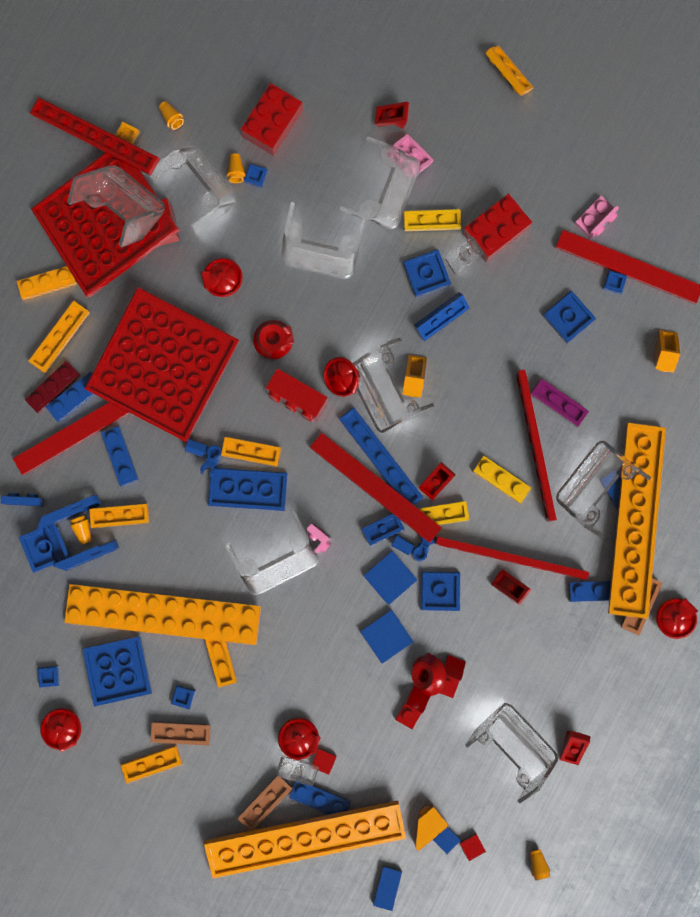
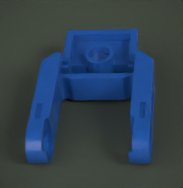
[19,495,119,573]

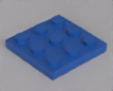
[82,636,152,707]

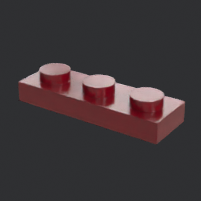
[25,361,80,414]

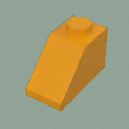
[654,329,680,372]
[402,355,427,398]
[415,804,449,851]

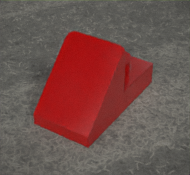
[375,101,409,129]
[419,462,456,501]
[491,569,531,605]
[439,655,466,698]
[395,685,431,730]
[559,731,591,765]

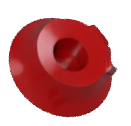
[201,258,243,297]
[253,320,295,359]
[323,357,361,397]
[656,598,698,639]
[412,653,446,696]
[40,708,81,752]
[278,718,321,760]

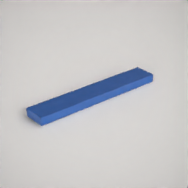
[339,407,423,505]

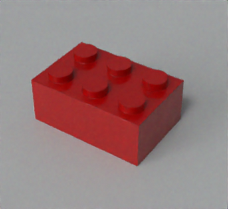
[240,83,303,156]
[462,193,533,262]
[266,368,328,422]

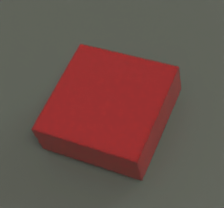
[311,748,337,775]
[459,833,486,861]

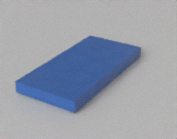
[208,468,288,511]

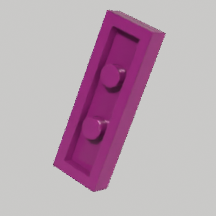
[531,379,589,427]

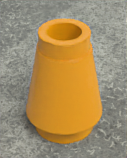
[159,101,184,130]
[227,154,245,184]
[70,515,92,545]
[530,849,551,881]

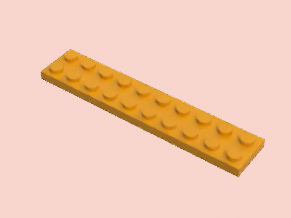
[608,423,666,619]
[64,584,261,645]
[204,800,406,878]

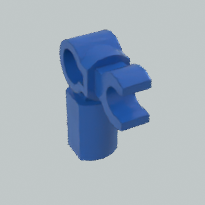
[185,439,222,477]
[391,535,436,562]

